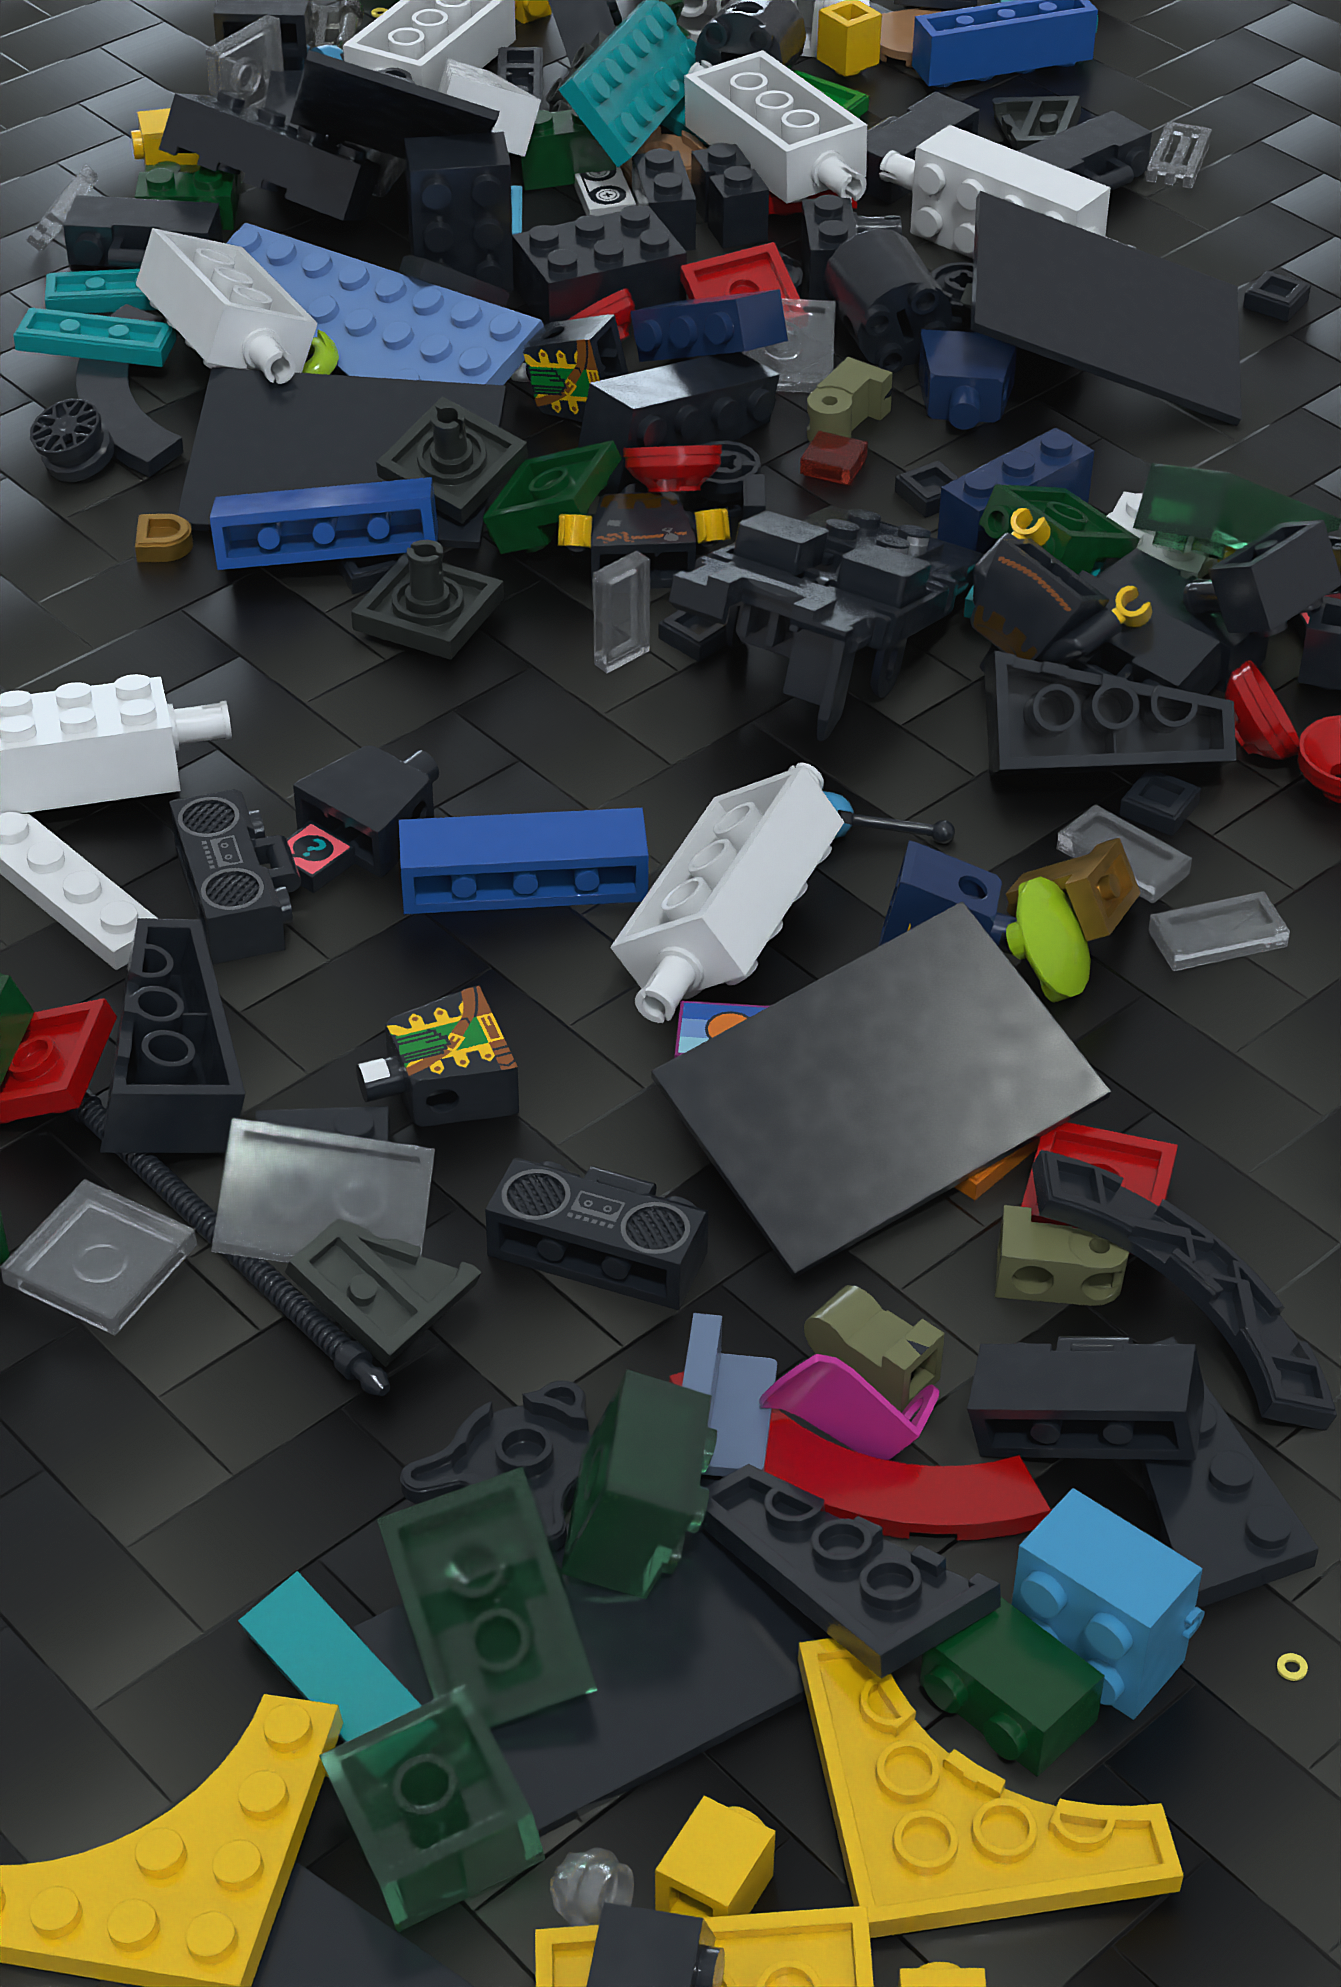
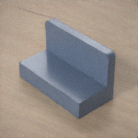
[675,1313,777,1477]

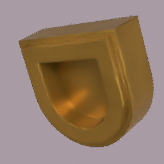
[135,514,193,562]

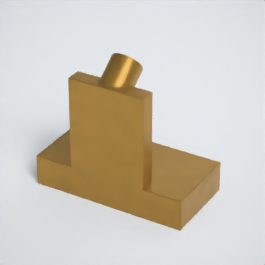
[1006,838,1141,941]

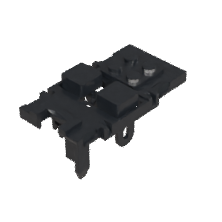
[669,505,984,741]

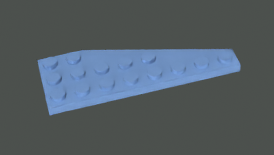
[226,223,544,385]

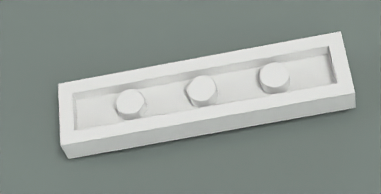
[0,812,158,970]

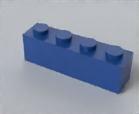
[912,0,1098,87]
[210,477,438,570]
[399,807,649,914]

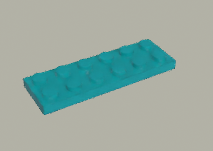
[558,0,697,167]

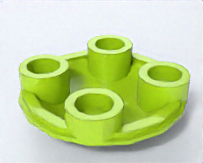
[1006,876,1091,1003]

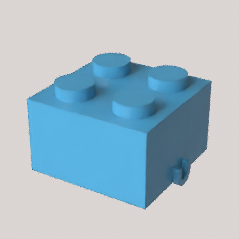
[1012,1488,1205,1720]

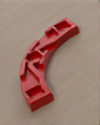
[669,1372,1051,1540]

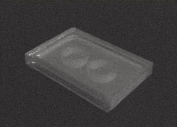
[211,1118,435,1263]

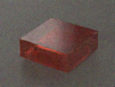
[800,431,868,485]

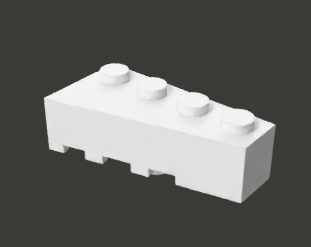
[438,58,541,157]

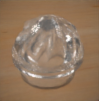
[550,1847,634,1927]

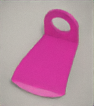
[759,1354,939,1460]

